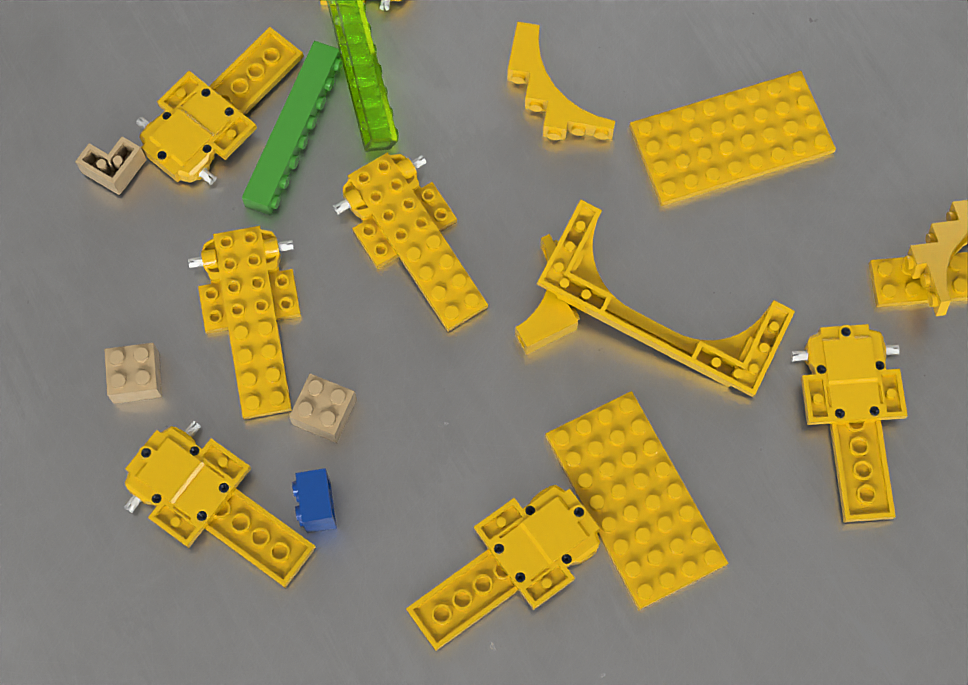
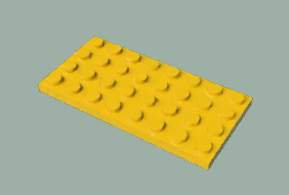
[629,71,836,206]
[545,391,729,611]

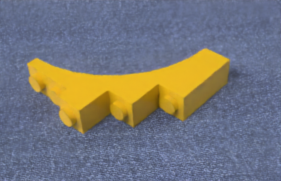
[507,21,615,140]
[904,200,968,316]

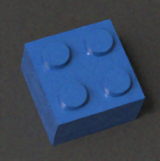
[292,468,337,533]

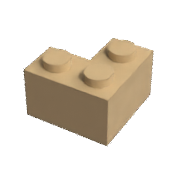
[75,137,147,196]

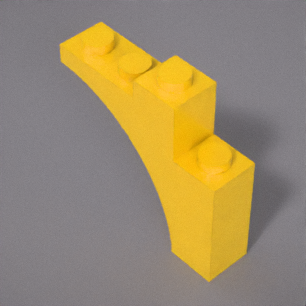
[515,234,580,355]

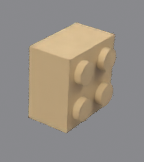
[104,343,162,404]
[289,374,357,443]

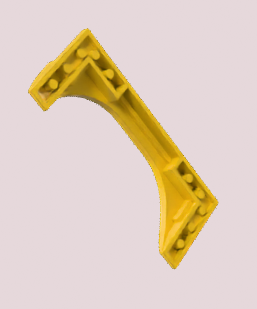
[537,199,795,397]

